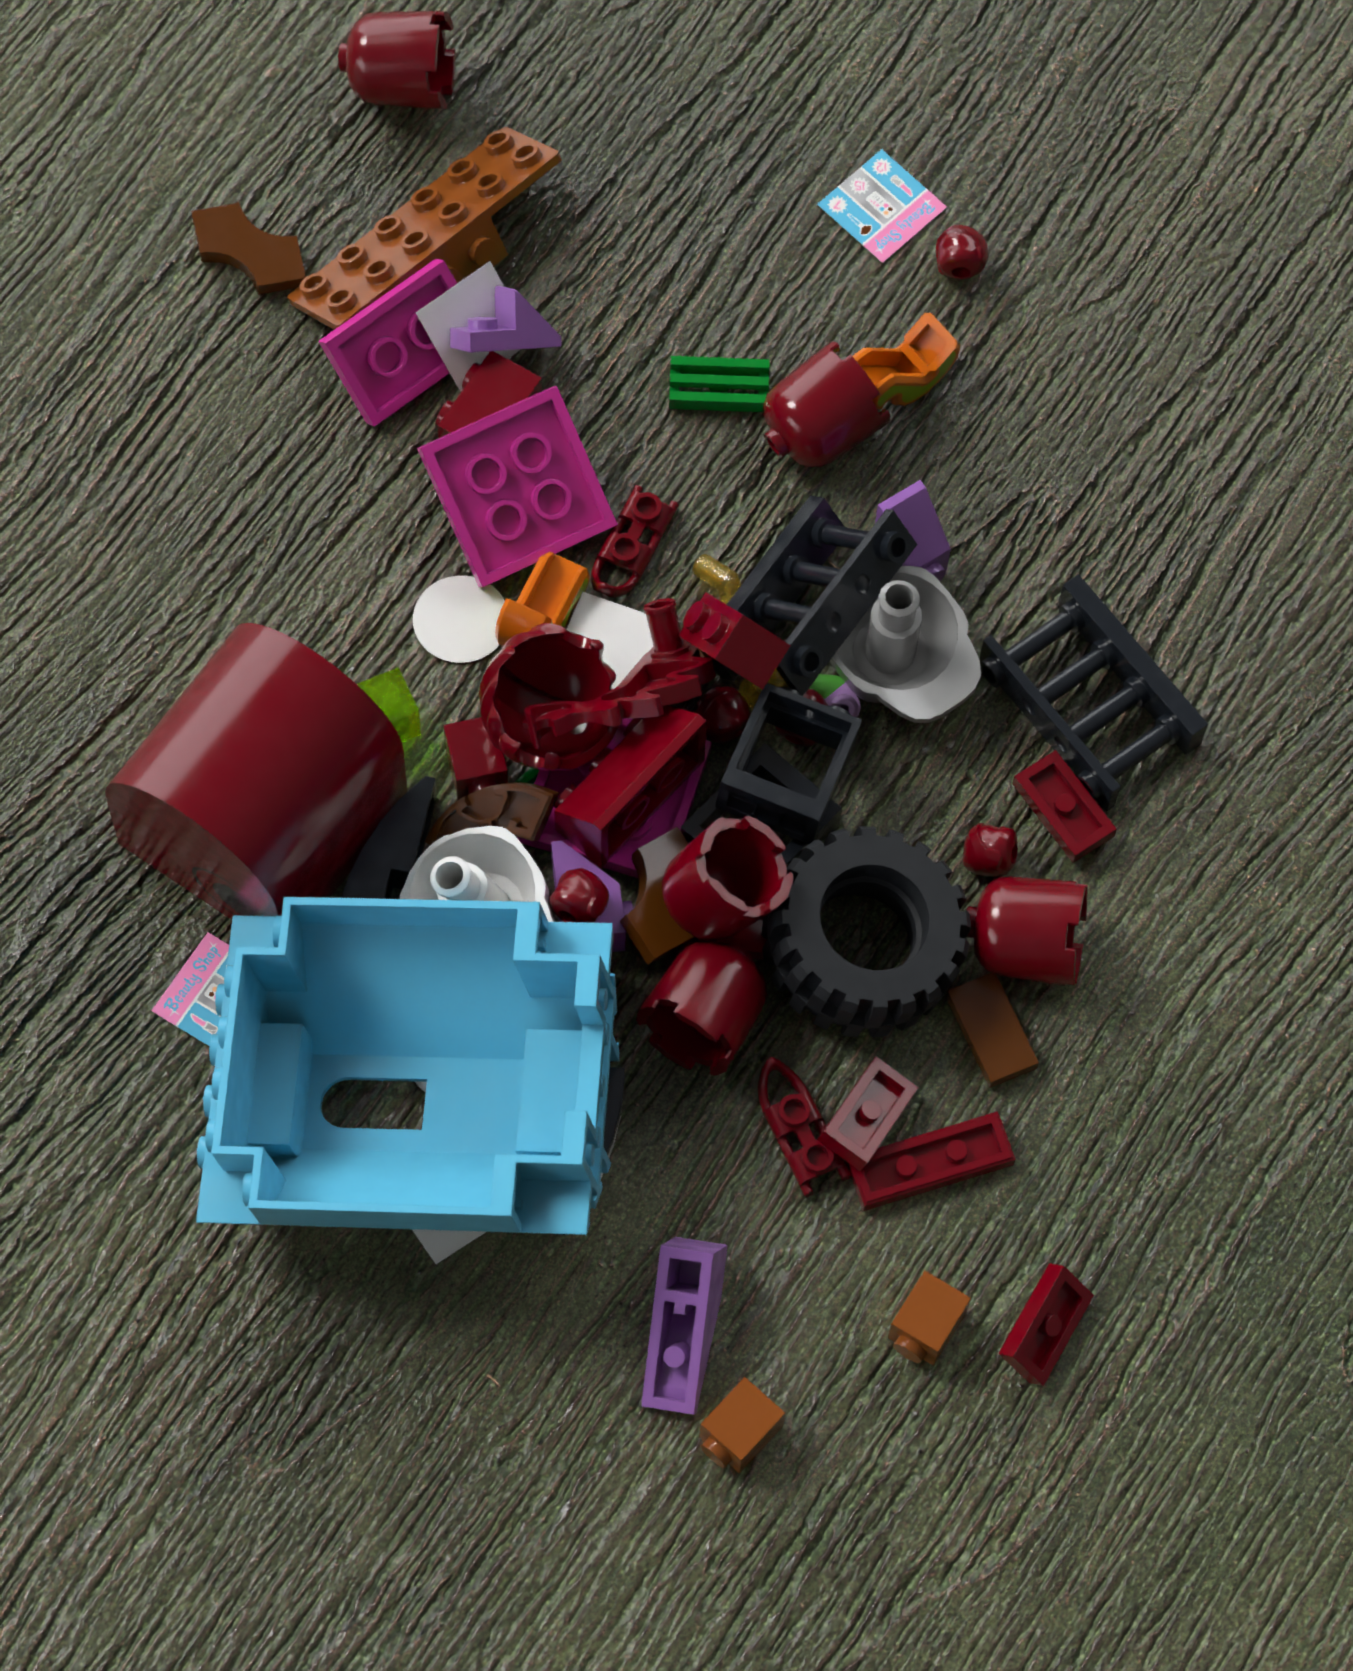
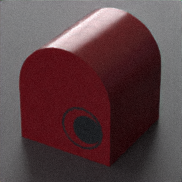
[105,623,408,920]

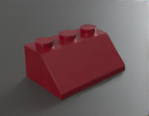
[554,705,706,869]

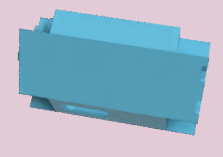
[196,897,620,1235]

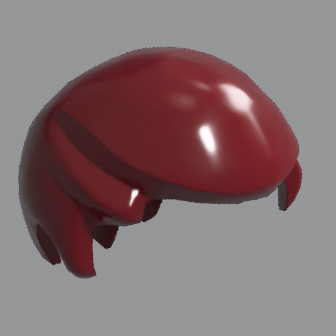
[479,623,618,771]

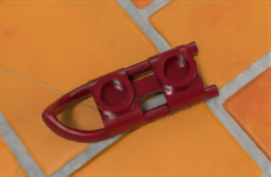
[590,485,679,598]
[758,1057,852,1197]

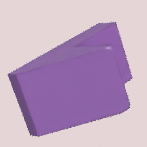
[450,285,561,353]

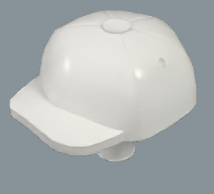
[400,826,555,922]

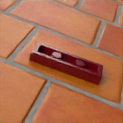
[846,1111,1016,1211]

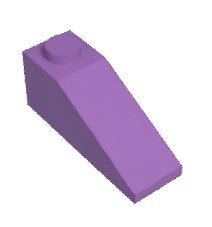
[641,1237,728,1415]

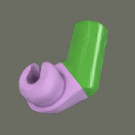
[810,674,861,717]

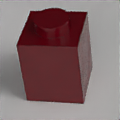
[443,717,508,800]

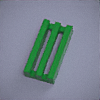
[669,356,770,412]

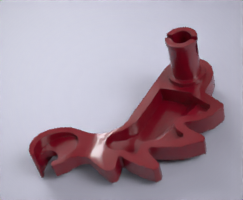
[522,598,716,749]

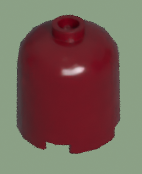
[338,11,456,109]
[764,341,890,467]
[662,816,793,941]
[966,877,1088,986]
[636,940,767,1076]

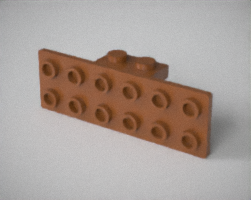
[287,127,562,330]

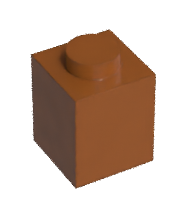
[888,1270,971,1366]
[699,1377,785,1474]

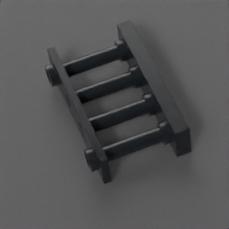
[699,495,918,696]
[979,574,1208,812]

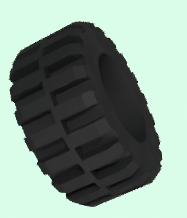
[761,826,971,1038]

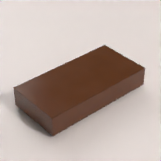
[946,973,1039,1088]

